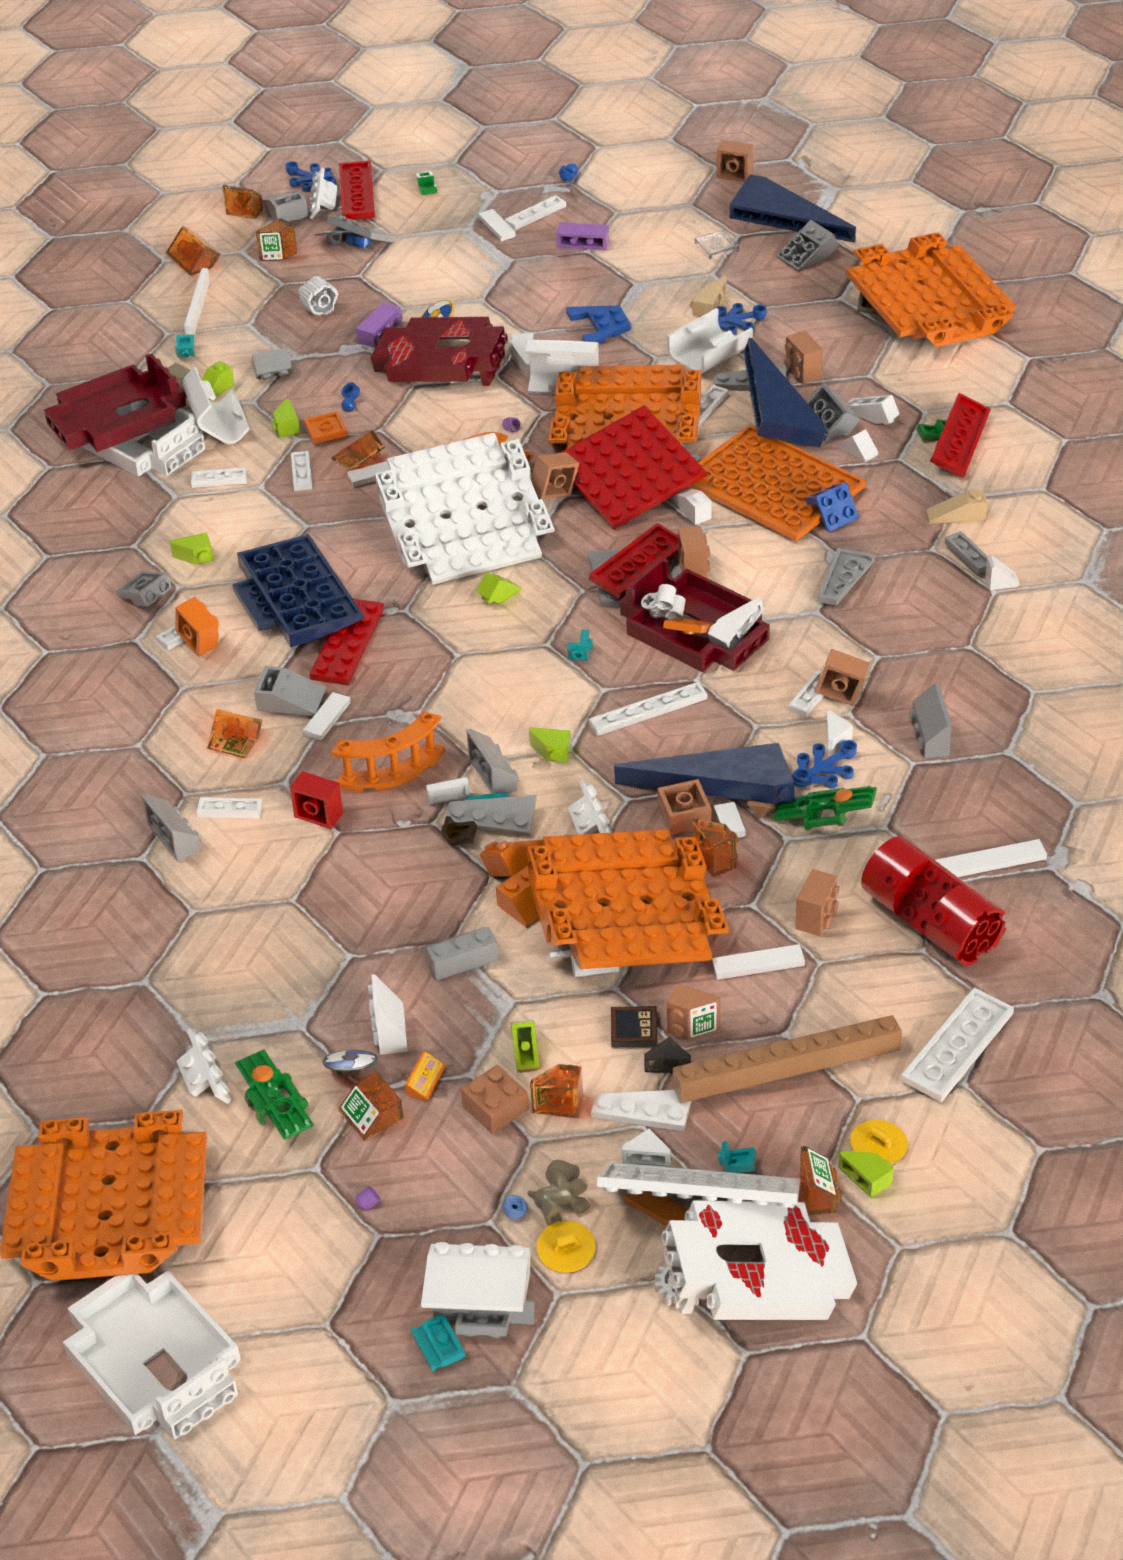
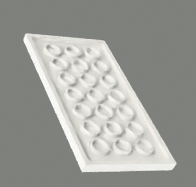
[597,1162,801,1207]

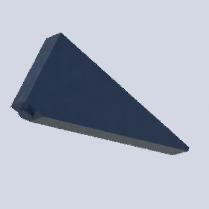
[730,174,856,243]
[743,338,827,448]
[614,743,795,803]

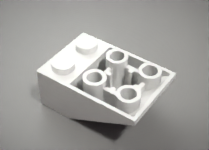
[368,974,408,1055]

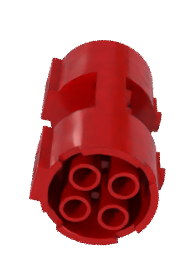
[861,836,1007,966]

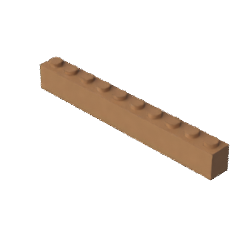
[673,1015,902,1103]

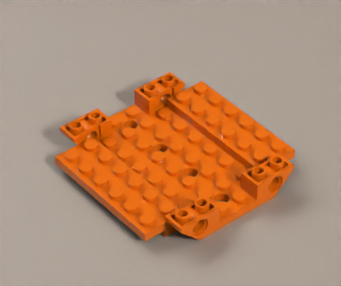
[845,232,1016,347]
[548,364,701,448]
[527,829,730,970]
[0,1110,208,1281]

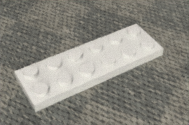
[901,988,1014,1102]

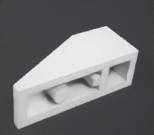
[509,333,534,379]
[847,395,899,425]
[670,487,711,525]
[707,598,765,651]

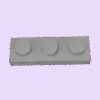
[945,531,987,575]

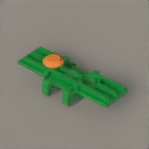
[774,786,877,831]
[235,1049,314,1140]

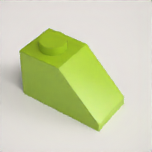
[202,361,234,400]
[271,398,300,438]
[170,532,214,565]
[476,571,521,604]
[529,727,571,762]
[510,1020,540,1070]
[838,1151,894,1198]

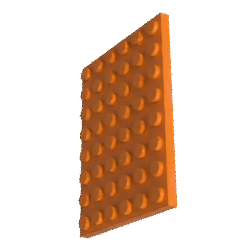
[689,424,866,542]

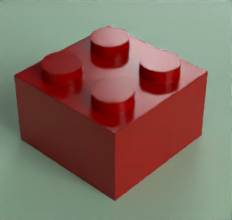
[290,771,343,829]

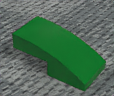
[416,171,437,195]
[916,419,946,441]

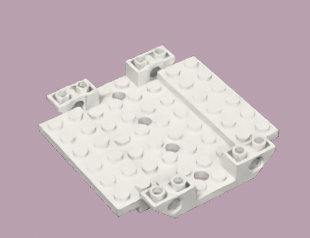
[375,433,555,585]

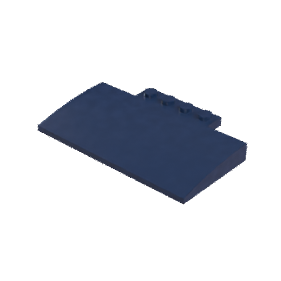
[232,534,364,647]

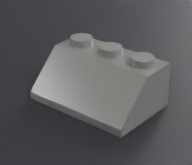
[807,382,861,441]
[909,683,952,758]
[466,729,519,794]
[142,794,201,862]
[421,927,499,981]

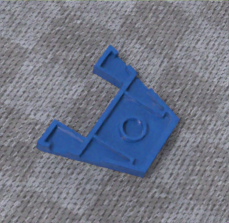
[566,305,631,344]

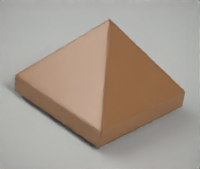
[747,800,775,819]

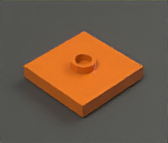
[303,411,348,444]
[663,618,713,634]

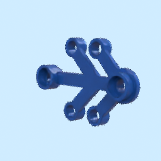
[285,161,337,192]
[717,303,767,335]
[792,740,857,789]

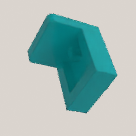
[175,334,195,358]
[567,630,593,661]
[718,1141,757,1173]

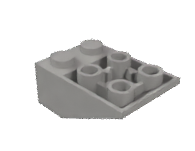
[260,191,308,225]
[776,220,839,271]
[254,666,326,716]

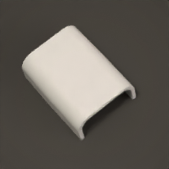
[667,308,753,374]
[526,340,599,395]
[182,367,250,444]

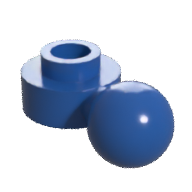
[559,163,578,181]
[346,233,371,248]
[341,382,360,412]

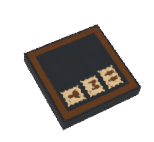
[611,1006,658,1047]

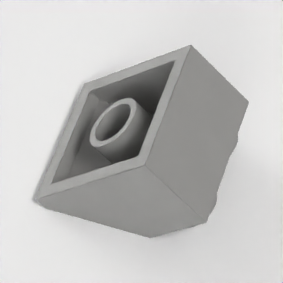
[251,348,292,380]

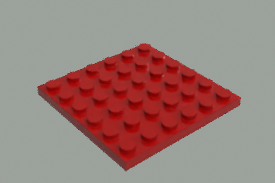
[560,405,707,530]

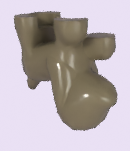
[527,1159,590,1226]

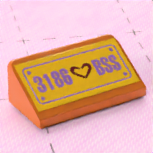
[405,1051,446,1101]

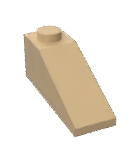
[690,276,727,317]
[926,490,987,524]

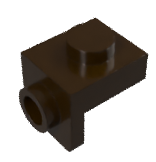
[441,816,477,845]

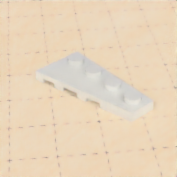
[591,1090,691,1132]

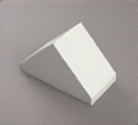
[839,429,878,463]
[985,554,1020,590]
[826,711,853,755]
[622,1129,671,1167]

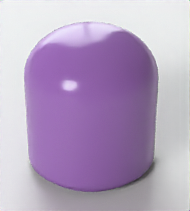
[502,417,521,432]
[355,1186,380,1211]

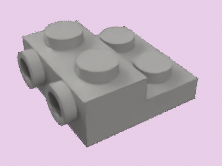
[116,571,172,607]

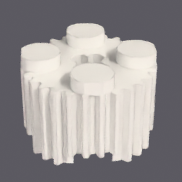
[298,276,339,316]

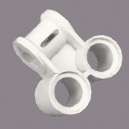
[641,584,686,619]

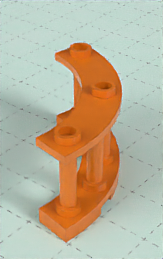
[331,711,445,791]

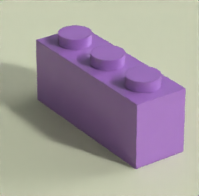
[557,222,609,250]
[356,302,403,348]

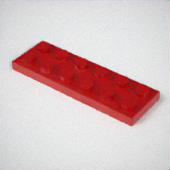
[339,160,375,220]
[930,393,991,478]
[589,523,678,599]
[309,598,385,685]

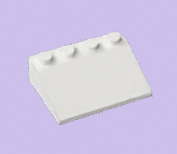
[421,1242,530,1312]

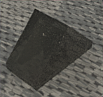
[644,1037,691,1073]

